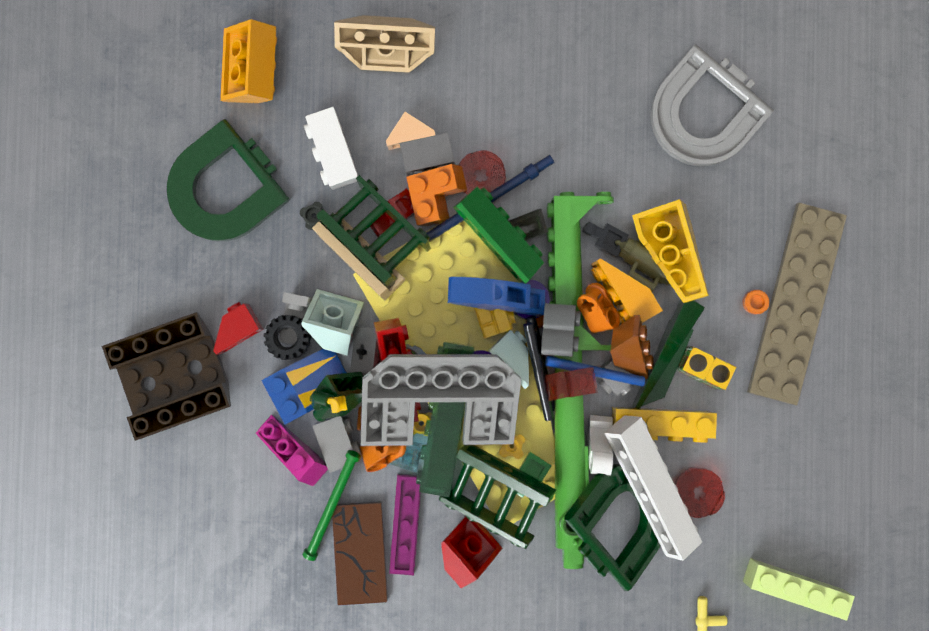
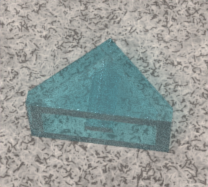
[390,442,423,472]

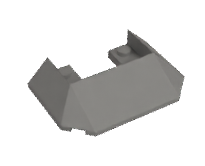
[361,354,521,446]

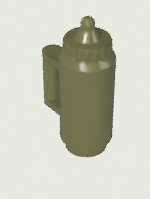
[615,238,670,292]

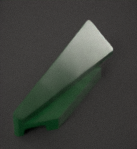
[632,299,705,409]

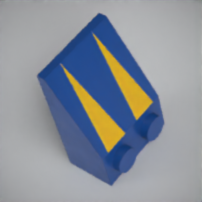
[261,349,347,424]

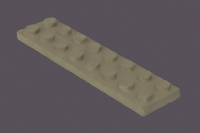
[747,203,847,405]

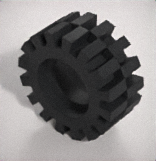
[263,315,312,360]

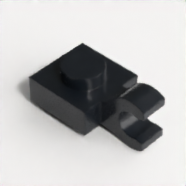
[582,222,629,257]

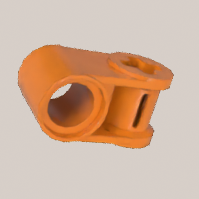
[577,283,620,333]
[360,445,406,472]

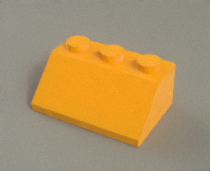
[220,19,277,103]

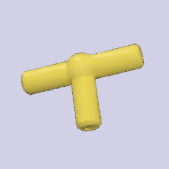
[695,596,728,631]

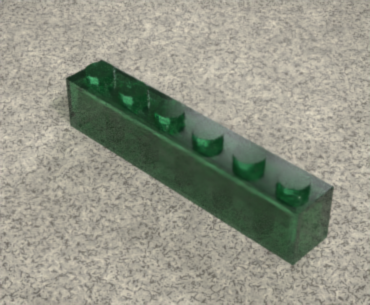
[416,341,475,497]

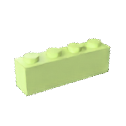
[743,558,855,621]

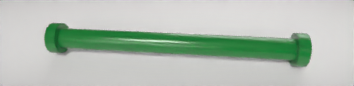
[302,450,361,561]

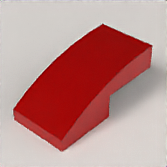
[370,188,414,237]

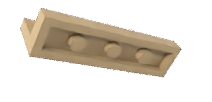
[312,219,406,301]

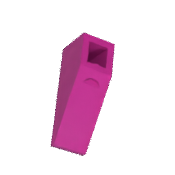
[255,415,328,486]

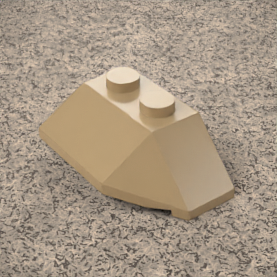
[334,15,435,73]

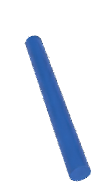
[546,356,645,387]

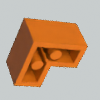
[406,164,467,226]

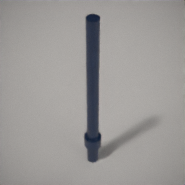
[426,155,555,242]

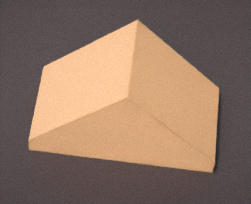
[386,112,435,150]

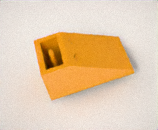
[591,258,663,324]

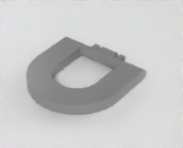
[651,44,774,166]

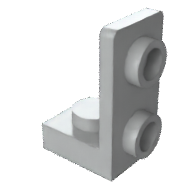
[279,292,312,345]

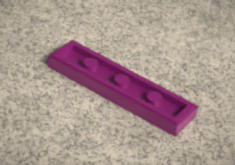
[389,474,422,576]

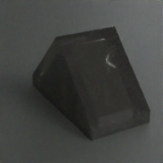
[509,209,548,242]

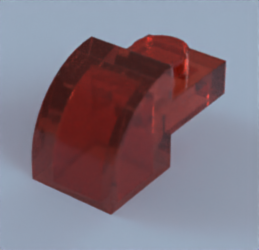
[545,367,598,401]

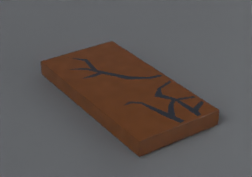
[332,502,388,605]

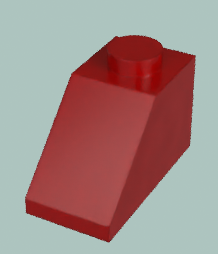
[213,302,264,355]

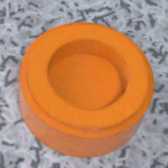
[743,290,769,314]

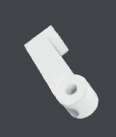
[587,415,613,475]

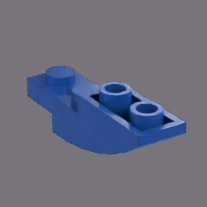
[448,277,545,316]

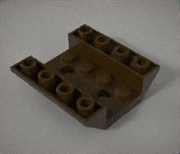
[102,312,231,441]

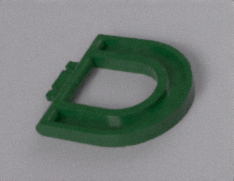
[167,119,290,241]
[564,463,661,591]

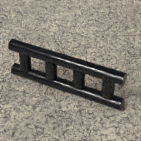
[523,316,555,421]

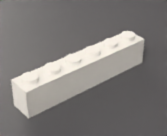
[604,415,702,561]

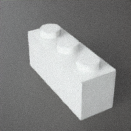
[304,107,358,190]

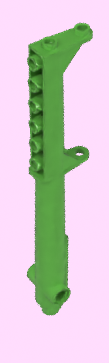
[547,192,614,569]

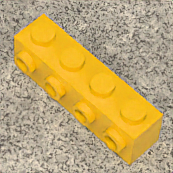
[612,407,717,443]

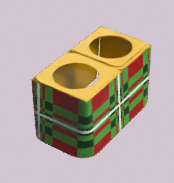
[677,346,736,390]

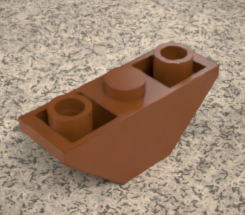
[610,315,654,379]

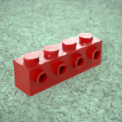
[373,318,421,422]

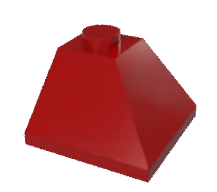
[441,515,503,588]

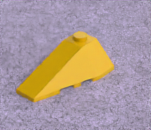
[632,199,709,303]

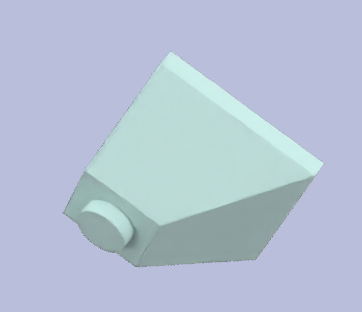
[302,289,364,355]
[488,330,529,389]

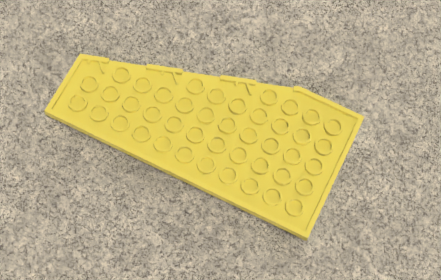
[353,221,555,524]

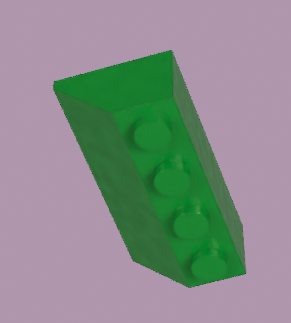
[453,186,544,284]

